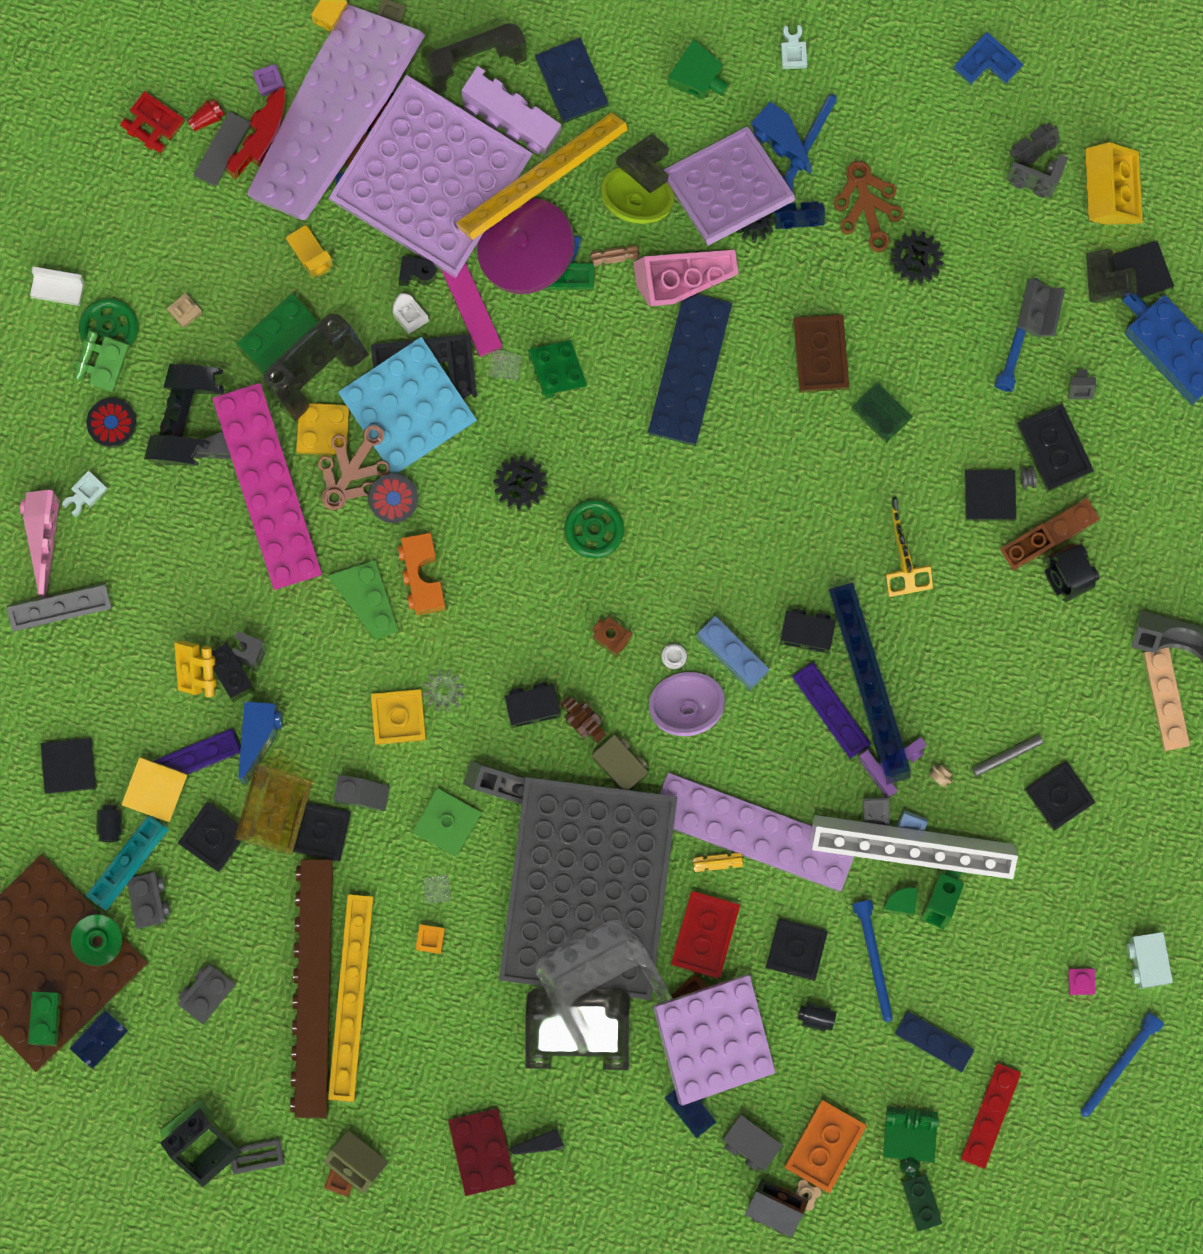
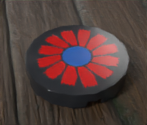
[86,398,137,448]
[368,473,418,523]

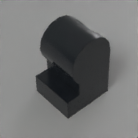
[399,256,436,287]

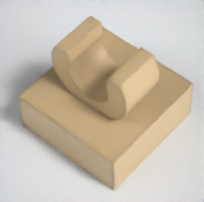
[167,293,203,329]

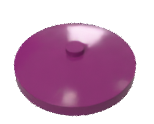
[477,199,575,294]

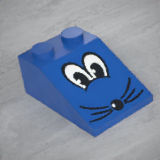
[238,702,283,784]

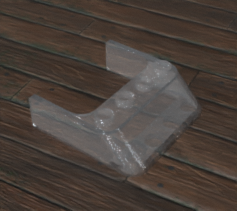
[536,920,672,1055]

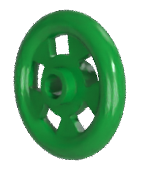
[79,298,138,355]
[564,500,624,559]

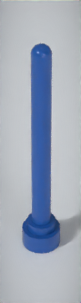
[782,94,837,192]
[994,279,1040,392]
[852,900,893,1022]
[1081,1012,1165,1117]

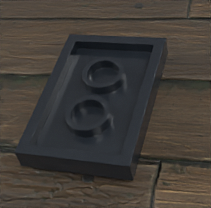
[1016,404,1094,492]

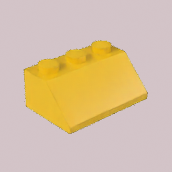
[1085,142,1143,225]

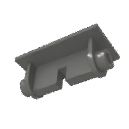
[1009,123,1060,166]

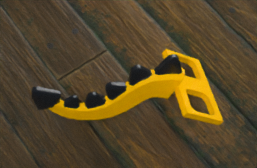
[886,496,933,597]

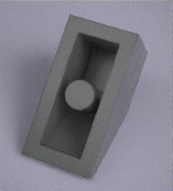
[334,775,390,811]

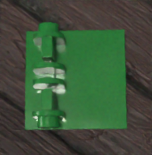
[528,340,587,399]
[883,1107,939,1163]

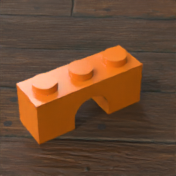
[398,533,446,616]

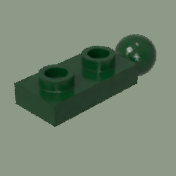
[900,1157,942,1232]

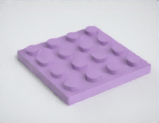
[661,126,795,246]
[653,974,775,1105]

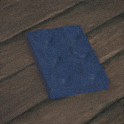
[535,38,608,124]

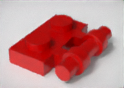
[120,91,185,154]

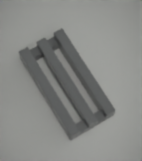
[231,1139,285,1175]

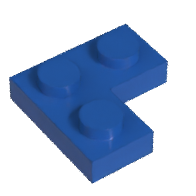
[953,32,1023,85]

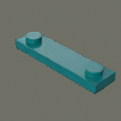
[86,815,169,911]

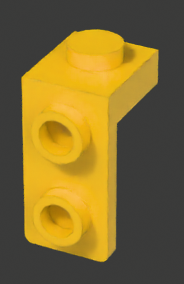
[286,225,333,279]

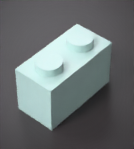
[1127,932,1173,989]

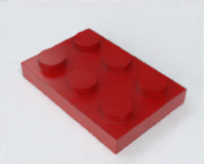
[671,891,740,979]

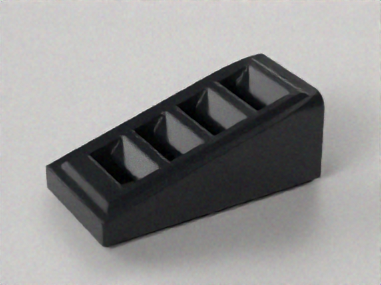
[509,1129,564,1155]

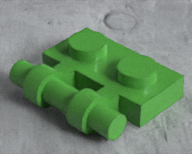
[73,330,130,392]

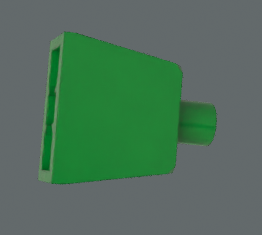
[667,39,730,99]
[920,870,964,930]

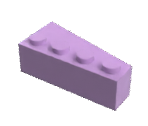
[462,66,562,156]

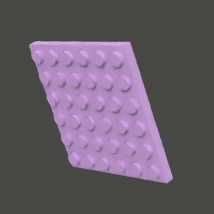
[329,75,533,278]

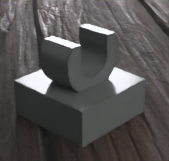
[1068,369,1096,399]

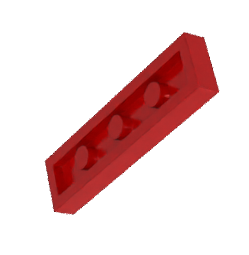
[960,1063,1021,1169]

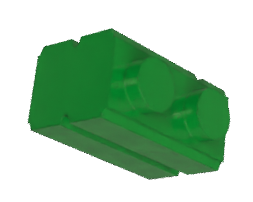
[28,992,62,1046]

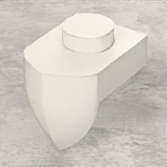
[392,293,429,334]

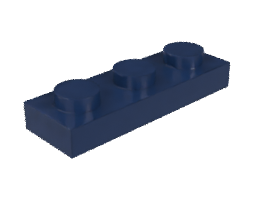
[895,1011,974,1073]

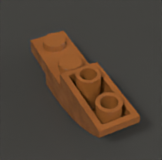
[1000,498,1100,571]

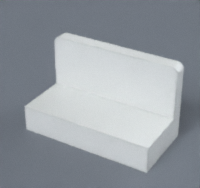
[30,267,85,306]

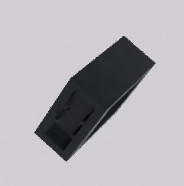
[160,1108,242,1187]

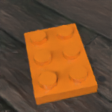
[784,1100,867,1194]

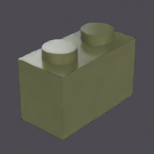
[592,735,648,791]
[323,1130,389,1194]

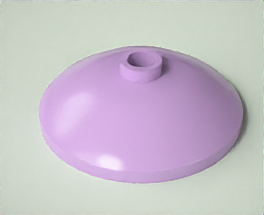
[649,672,725,736]

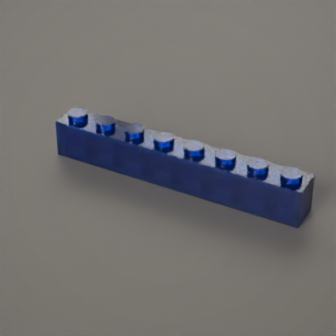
[829,582,911,785]

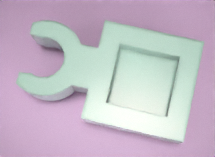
[781,25,807,69]
[62,471,108,517]

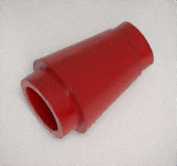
[187,98,225,132]

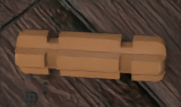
[590,245,639,266]

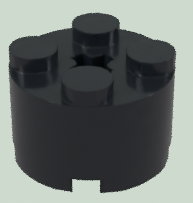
[1043,544,1100,602]

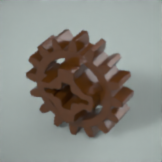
[560,695,606,743]

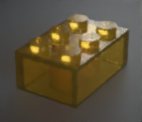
[235,766,313,855]

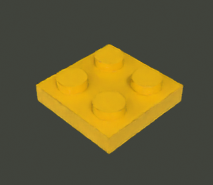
[296,403,350,456]

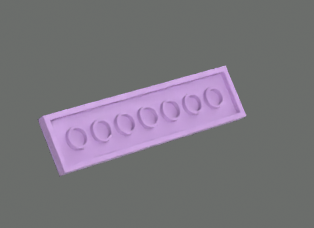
[660,773,854,892]

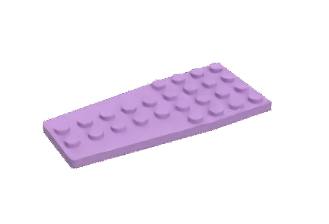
[248,4,425,220]

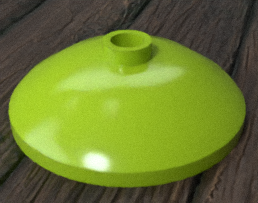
[600,166,674,224]

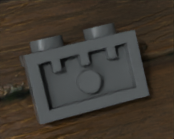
[1018,280,1065,337]
[127,871,170,929]
[178,964,236,1025]

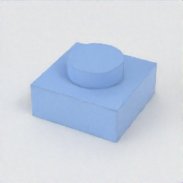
[896,810,928,831]

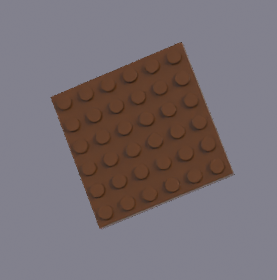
[0,855,148,1072]

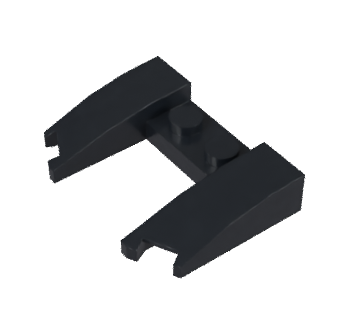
[371,334,477,399]
[144,364,224,466]

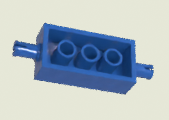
[1122,290,1203,406]

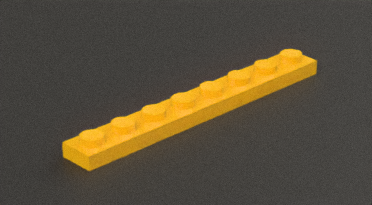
[456,112,628,240]
[328,895,374,1102]

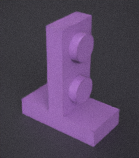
[858,737,927,798]

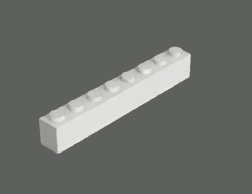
[810,815,1018,879]

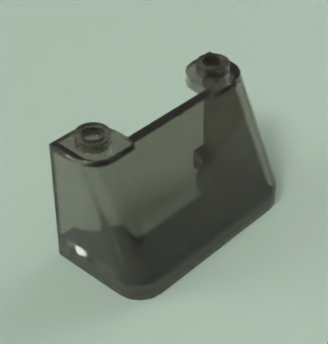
[421,17,527,94]

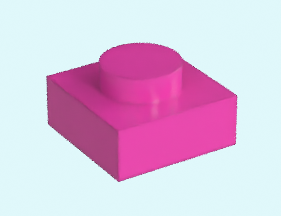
[1068,969,1096,996]

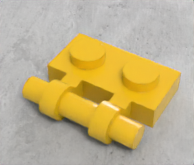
[174,640,217,697]

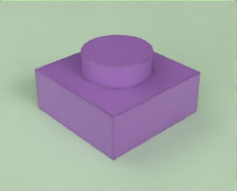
[253,64,284,97]

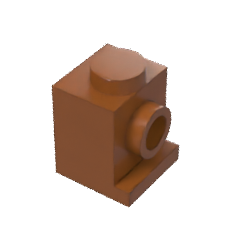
[592,617,633,657]

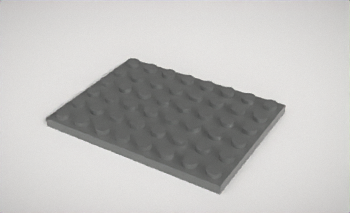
[499,777,677,1000]

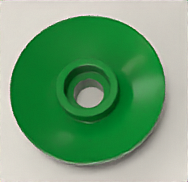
[71,915,123,966]

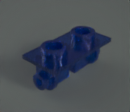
[774,201,825,229]

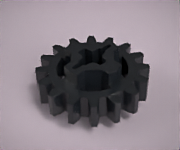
[890,231,944,286]
[493,456,548,511]

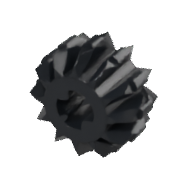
[735,212,776,243]

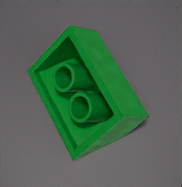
[237,293,328,385]

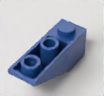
[751,101,812,174]

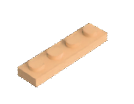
[1143,648,1190,751]

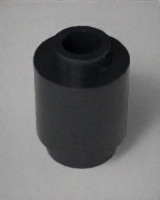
[96,805,122,842]
[797,1001,837,1032]

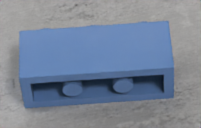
[696,616,769,691]

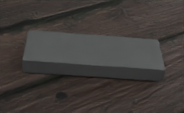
[194,111,251,188]

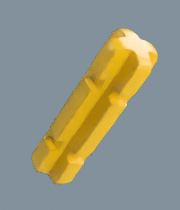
[693,852,743,872]

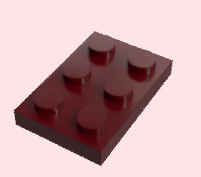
[448,1108,516,1197]

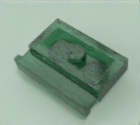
[851,382,913,444]

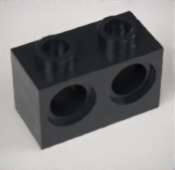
[212,643,254,703]

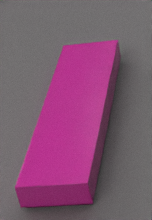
[441,263,503,357]

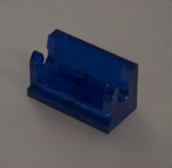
[69,1011,128,1069]

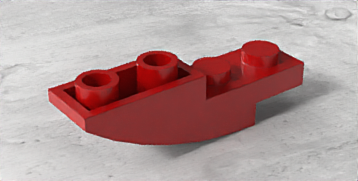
[226,87,287,180]

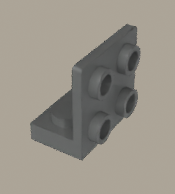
[1006,154,1069,198]

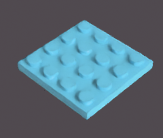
[338,337,477,473]

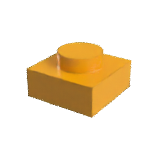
[415,924,445,954]

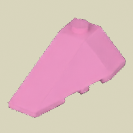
[633,250,739,307]
[20,490,60,597]

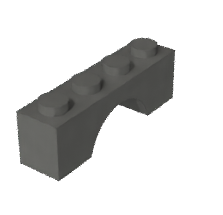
[1132,610,1203,662]

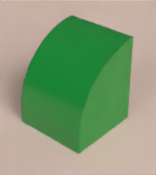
[882,888,918,916]

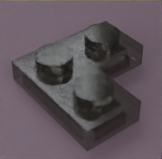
[616,134,669,193]
[1086,249,1137,303]

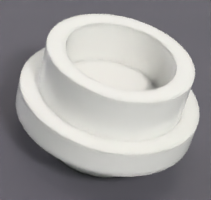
[661,644,687,669]

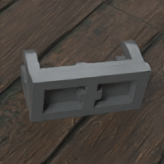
[233,631,267,672]

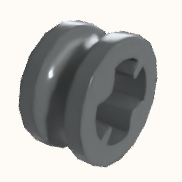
[1020,466,1037,490]

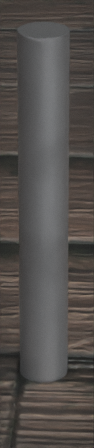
[971,735,1043,777]

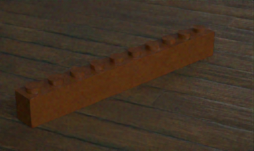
[290,860,333,1119]

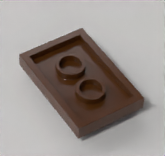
[793,315,849,393]

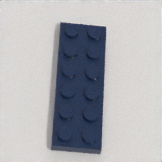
[648,294,732,446]

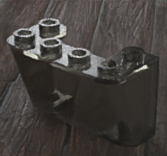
[264,314,369,421]
[525,987,630,1070]

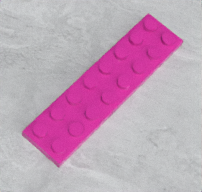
[212,383,322,590]

